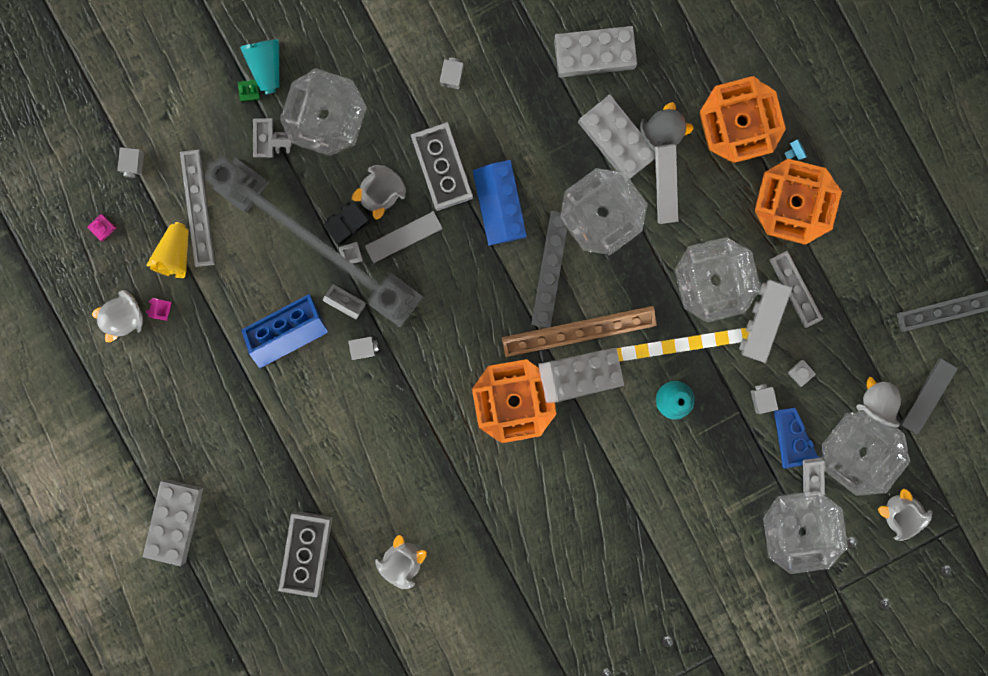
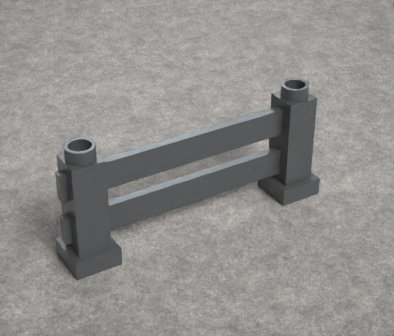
[204,155,423,328]

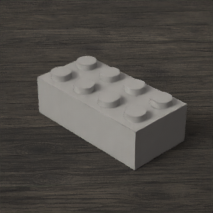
[554,26,637,78]
[578,95,655,182]
[411,122,473,211]
[739,280,792,363]
[539,348,624,403]
[143,479,203,566]
[279,511,333,597]

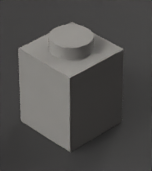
[440,58,464,89]
[117,147,144,178]
[348,337,379,360]
[751,384,778,414]

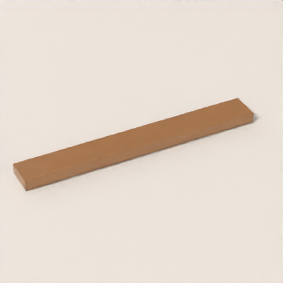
[502,306,657,357]

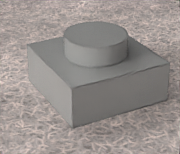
[338,242,363,264]
[787,360,816,387]

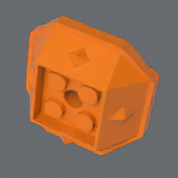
[699,76,786,163]
[755,159,842,244]
[472,359,556,443]

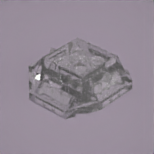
[280,68,367,156]
[560,168,647,255]
[674,237,761,322]
[822,411,910,496]
[763,490,848,574]

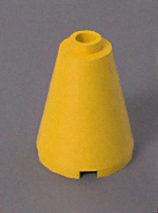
[147,222,189,278]

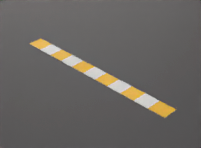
[617,328,749,362]

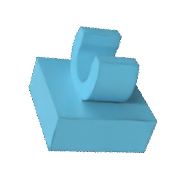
[784,140,808,161]

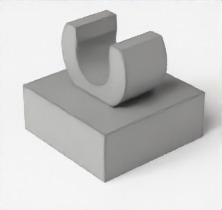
[271,132,293,153]

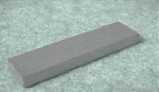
[655,144,678,224]
[365,211,443,263]
[769,251,823,328]

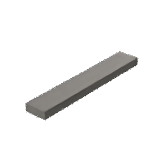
[180,150,215,267]

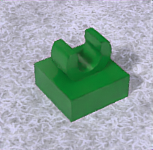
[238,80,260,102]

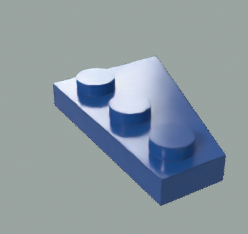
[774,407,820,468]

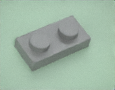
[253,118,274,158]
[323,284,366,319]
[803,457,825,498]

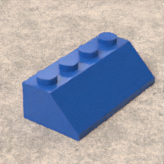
[473,160,527,246]
[242,294,328,368]

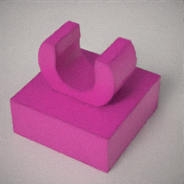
[88,214,116,241]
[146,298,172,321]

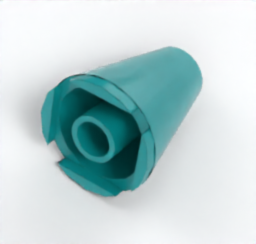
[240,39,279,94]
[656,381,695,419]

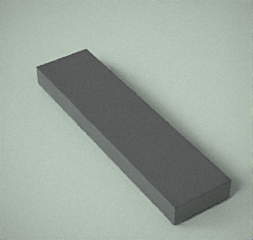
[900,358,958,435]

